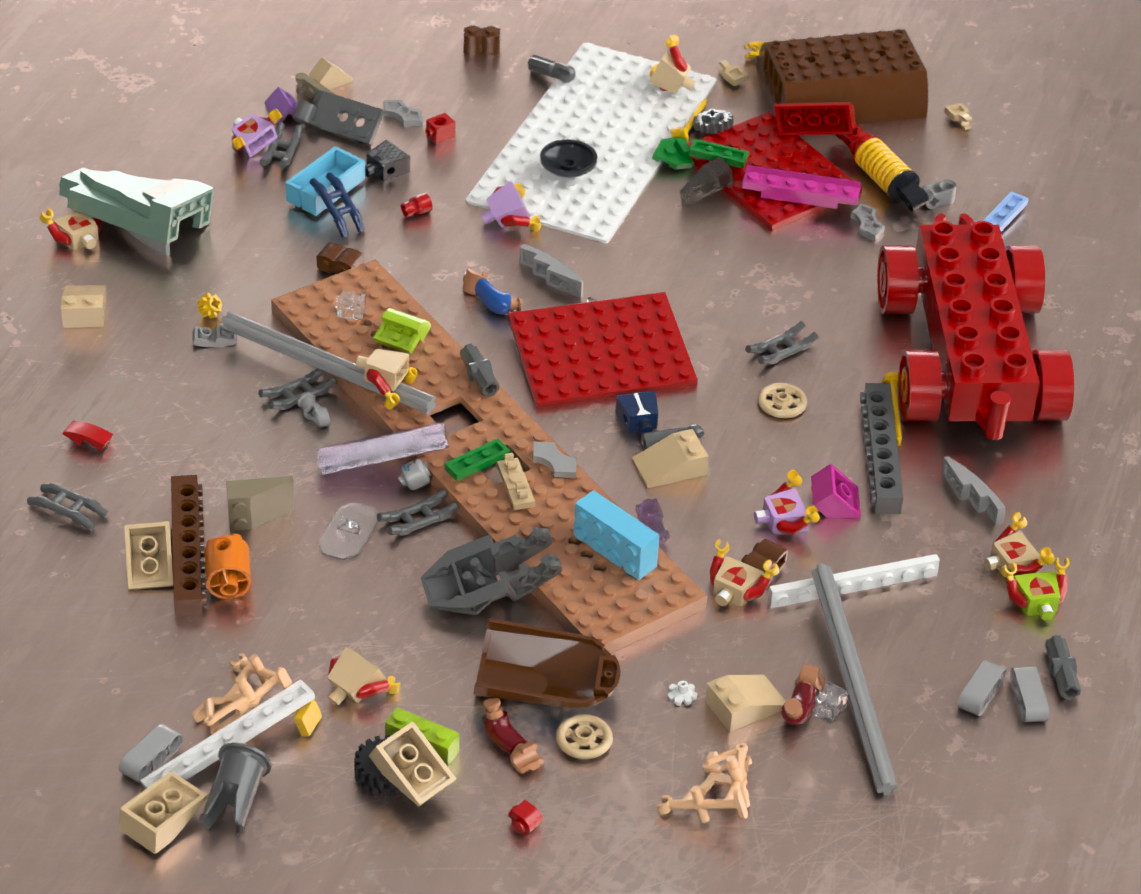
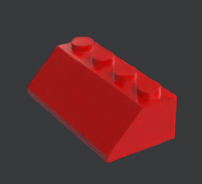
[774,102,856,135]

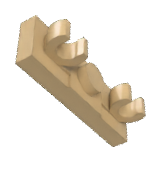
[497,453,535,510]

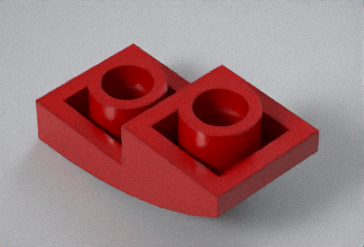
[62,420,114,451]

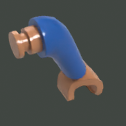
[463,267,523,315]

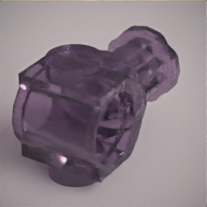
[635,498,670,544]

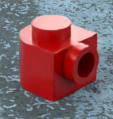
[508,800,543,835]

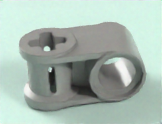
[922,179,957,209]

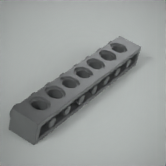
[860,383,903,514]

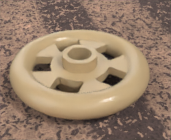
[758,383,808,418]
[556,714,613,759]

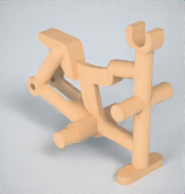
[192,653,293,735]
[656,743,752,823]

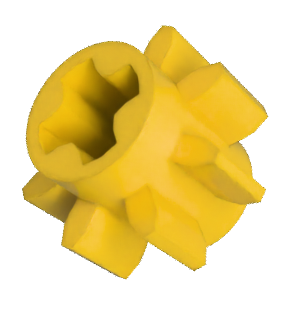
[197,293,222,319]

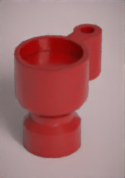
[400,193,433,218]

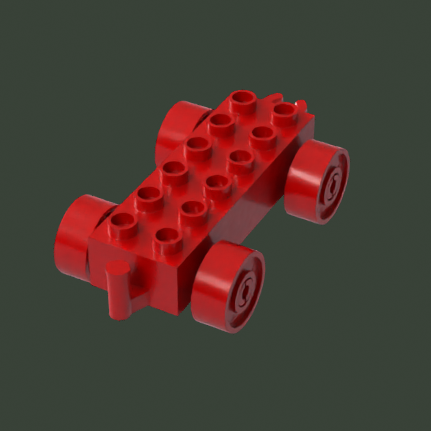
[877,213,1074,440]

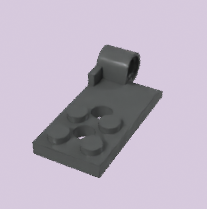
[292,90,385,146]

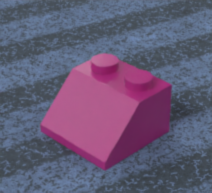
[811,464,861,519]

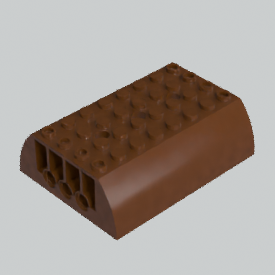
[757,29,928,124]

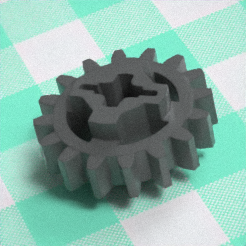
[693,109,734,134]

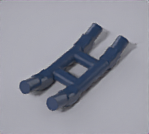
[309,172,365,238]

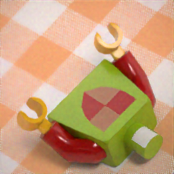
[1000,557,1069,621]

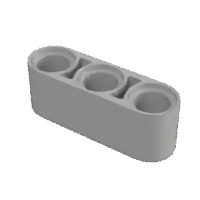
[957,659,1007,716]
[1010,666,1049,722]
[119,724,183,783]

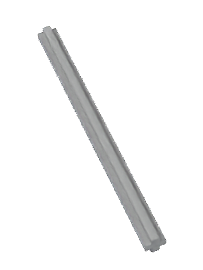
[221,311,436,414]
[811,563,898,795]

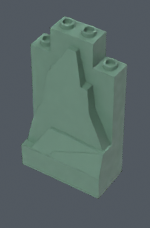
[59,167,214,244]

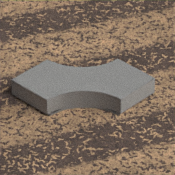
[383,100,423,127]
[850,203,885,241]
[533,442,577,478]

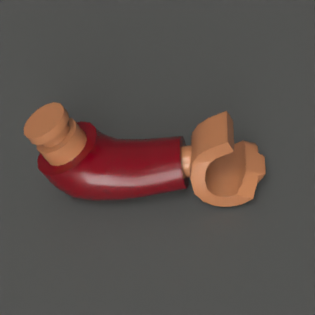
[781,664,826,725]
[482,698,545,774]

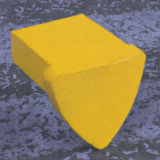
[294,699,322,736]

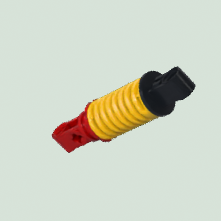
[835,123,929,212]

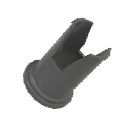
[199,742,272,836]

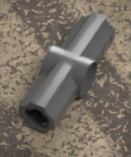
[460,344,499,397]
[1045,635,1081,700]

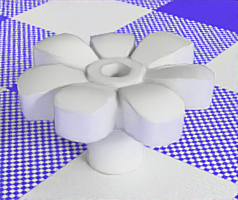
[668,680,697,706]

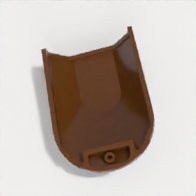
[473,618,621,708]

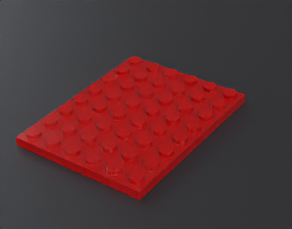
[688,112,863,231]
[508,292,698,408]

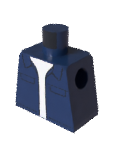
[615,391,658,435]

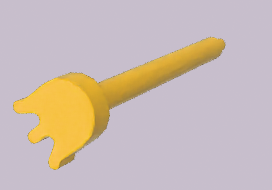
[670,99,707,142]
[880,372,902,446]

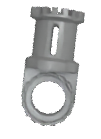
[297,392,330,428]

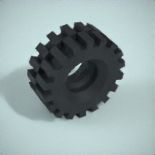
[354,735,399,797]

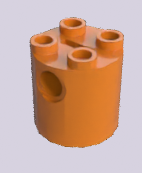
[205,533,252,599]

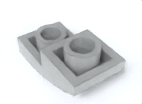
[192,324,237,347]

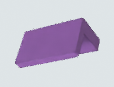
[264,86,297,123]

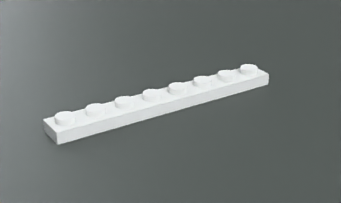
[768,554,940,608]
[140,679,315,790]

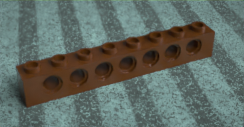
[171,475,207,617]

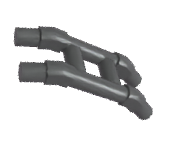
[260,122,303,169]
[745,321,819,365]
[258,368,337,410]
[27,483,109,531]
[377,488,459,536]

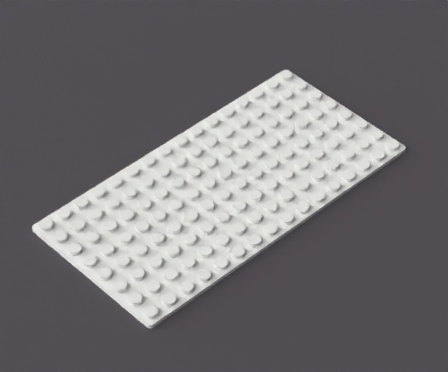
[466,43,717,243]

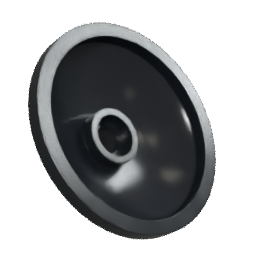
[540,139,597,178]

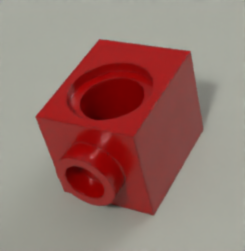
[425,113,456,144]

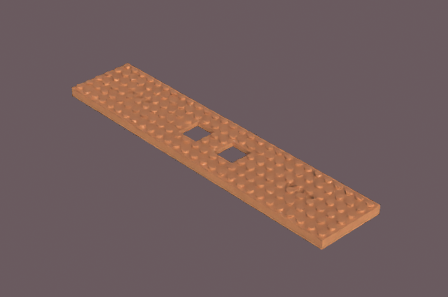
[271,259,707,654]

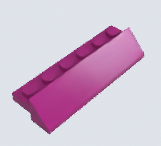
[742,165,861,209]

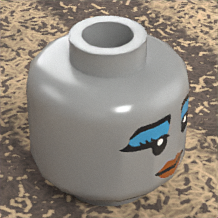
[399,458,432,490]

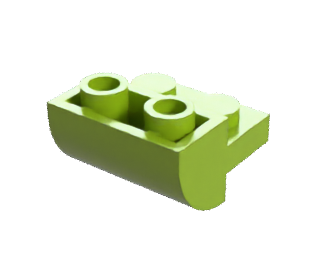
[373,308,431,355]

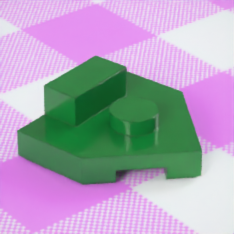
[652,137,694,170]

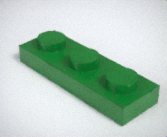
[689,139,749,168]
[444,438,510,481]

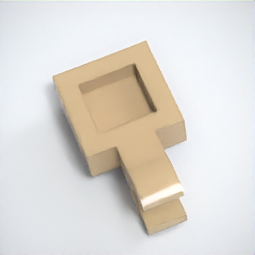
[718,60,748,86]
[944,103,972,130]

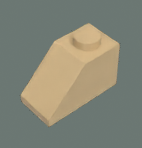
[309,57,353,90]

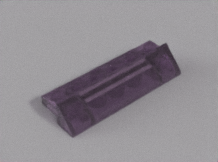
[317,421,449,475]

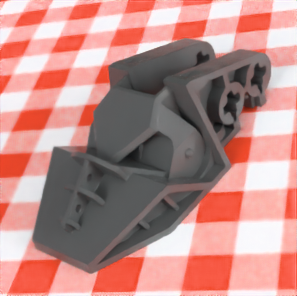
[420,526,562,615]

